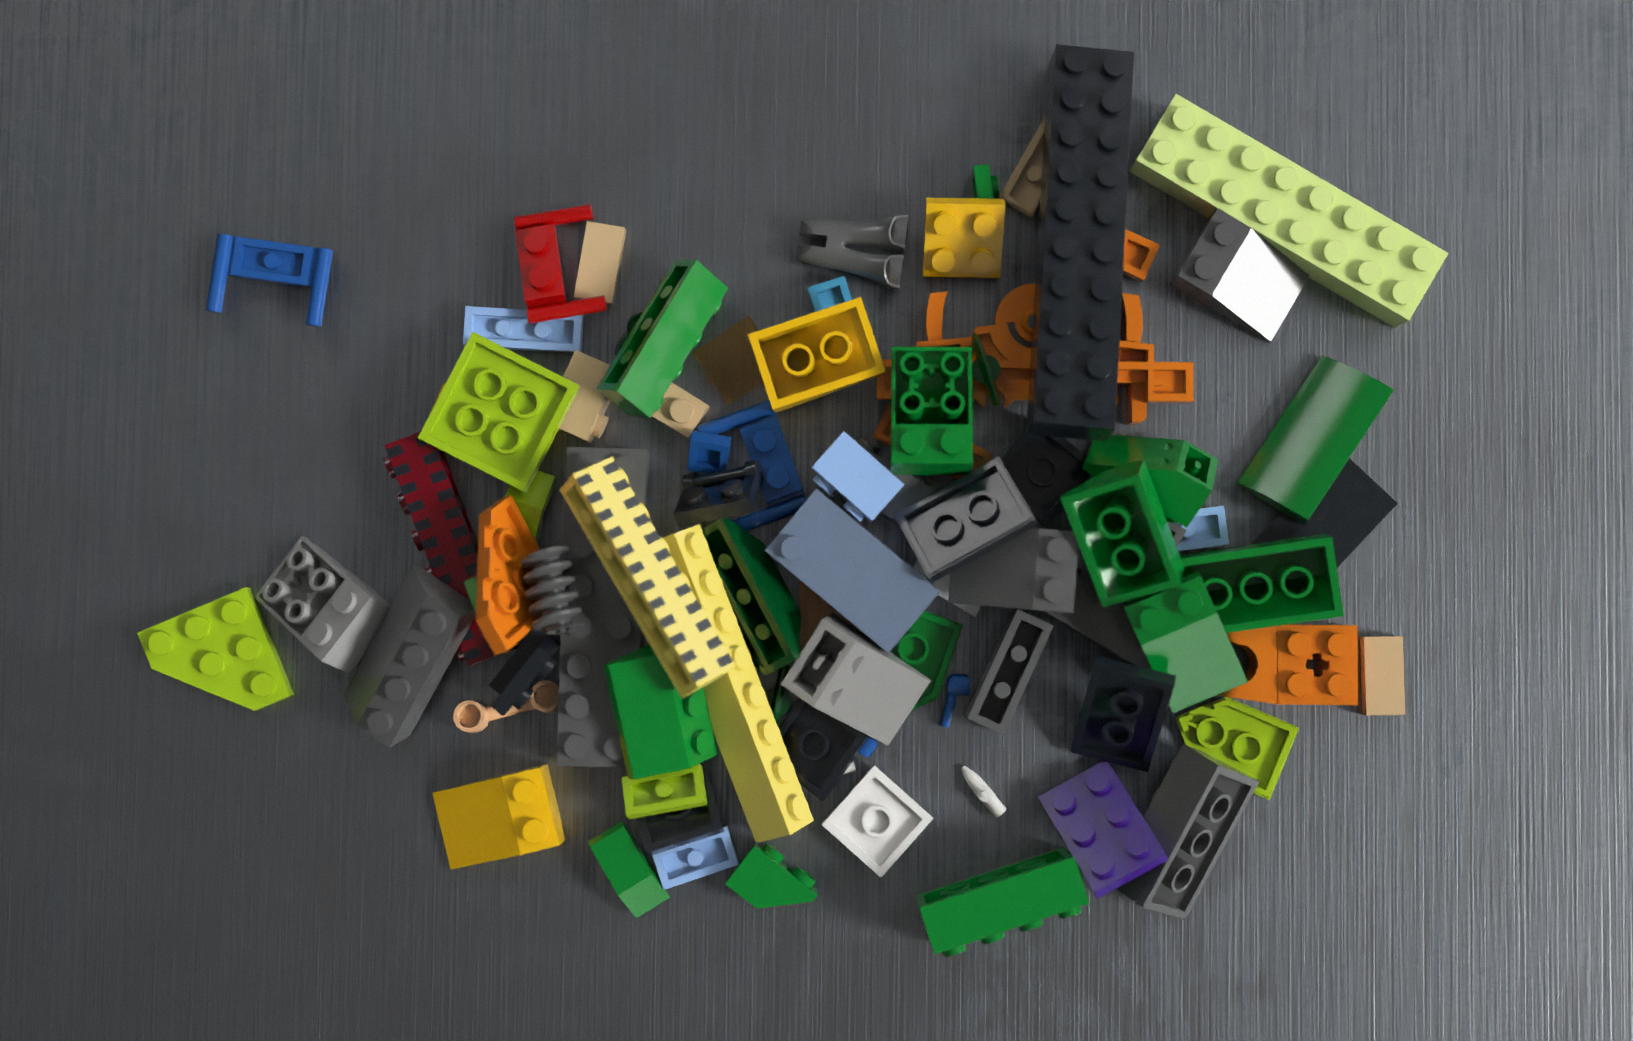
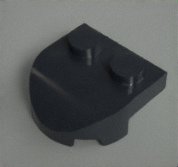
[489,629,560,717]

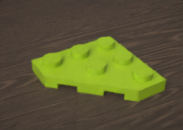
[137,587,294,711]

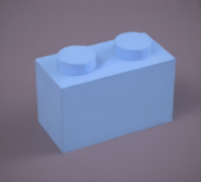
[812,431,904,522]

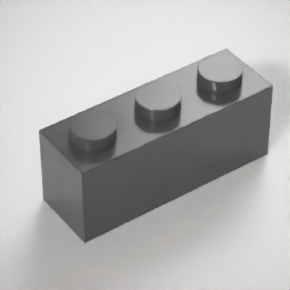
[964,609,1054,735]

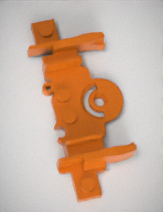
[876,283,1194,425]

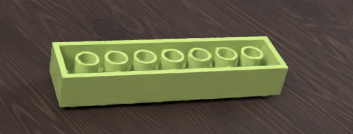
[1129,94,1449,328]

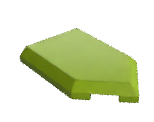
[1175,697,1299,800]

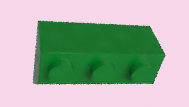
[1061,459,1184,607]
[603,644,718,780]

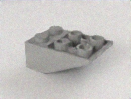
[254,535,391,674]
[781,614,931,746]

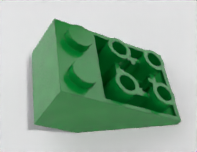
[891,347,973,475]
[1082,435,1218,528]

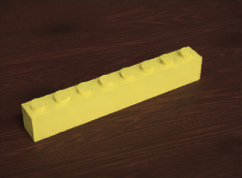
[663,524,814,843]

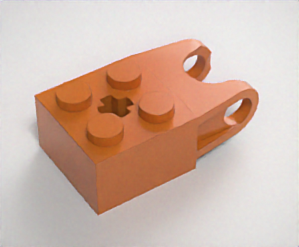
[1217,625,1358,705]

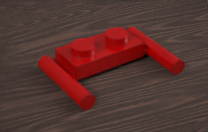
[514,204,607,324]

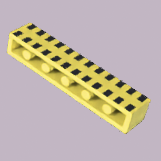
[559,457,736,699]

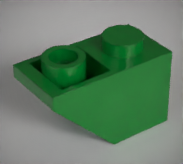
[725,842,818,909]

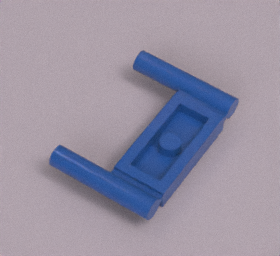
[205,234,333,327]
[697,400,807,531]

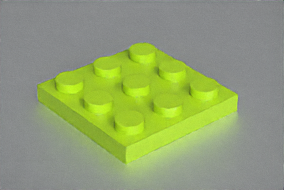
[418,332,581,493]

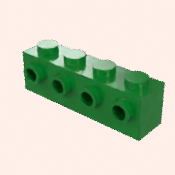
[596,260,728,418]

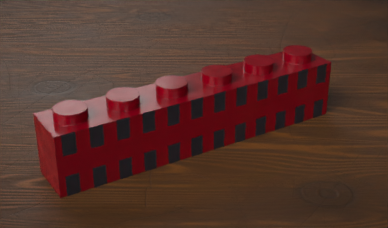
[383,431,518,666]

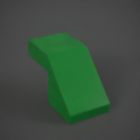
[588,821,670,918]

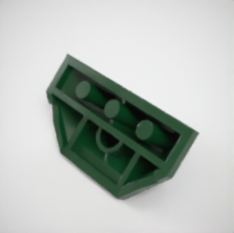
[702,518,801,676]

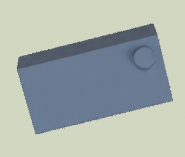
[765,488,940,653]

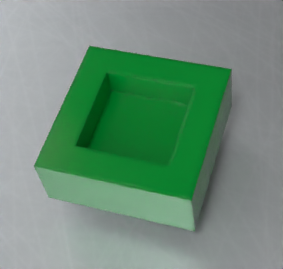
[970,164,1000,199]

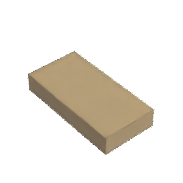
[574,221,626,305]
[1360,636,1406,716]

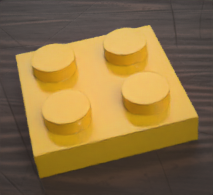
[922,197,1006,278]

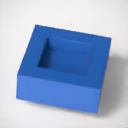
[687,431,731,474]

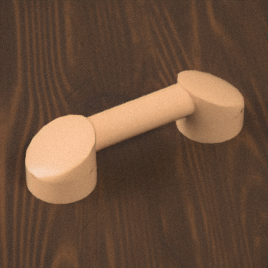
[453,680,559,733]

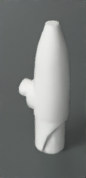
[961,766,1007,818]

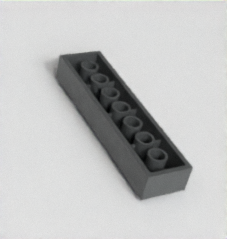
[556,447,650,768]

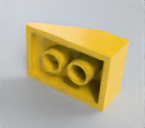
[748,297,886,413]
[432,763,566,869]

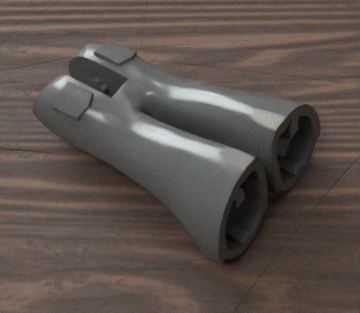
[796,215,909,290]

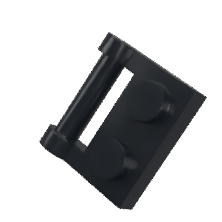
[674,459,764,527]

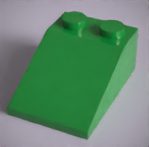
[1124,571,1248,713]

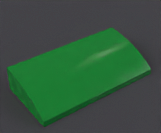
[1237,355,1394,526]

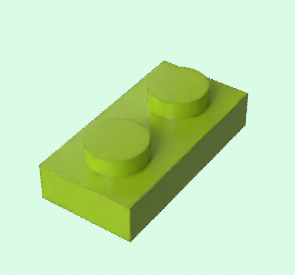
[621,763,707,819]

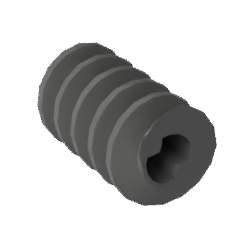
[520,546,584,635]

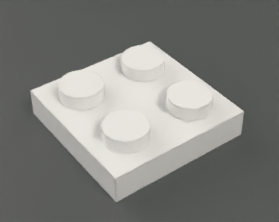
[822,765,934,878]

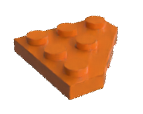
[476,495,540,655]

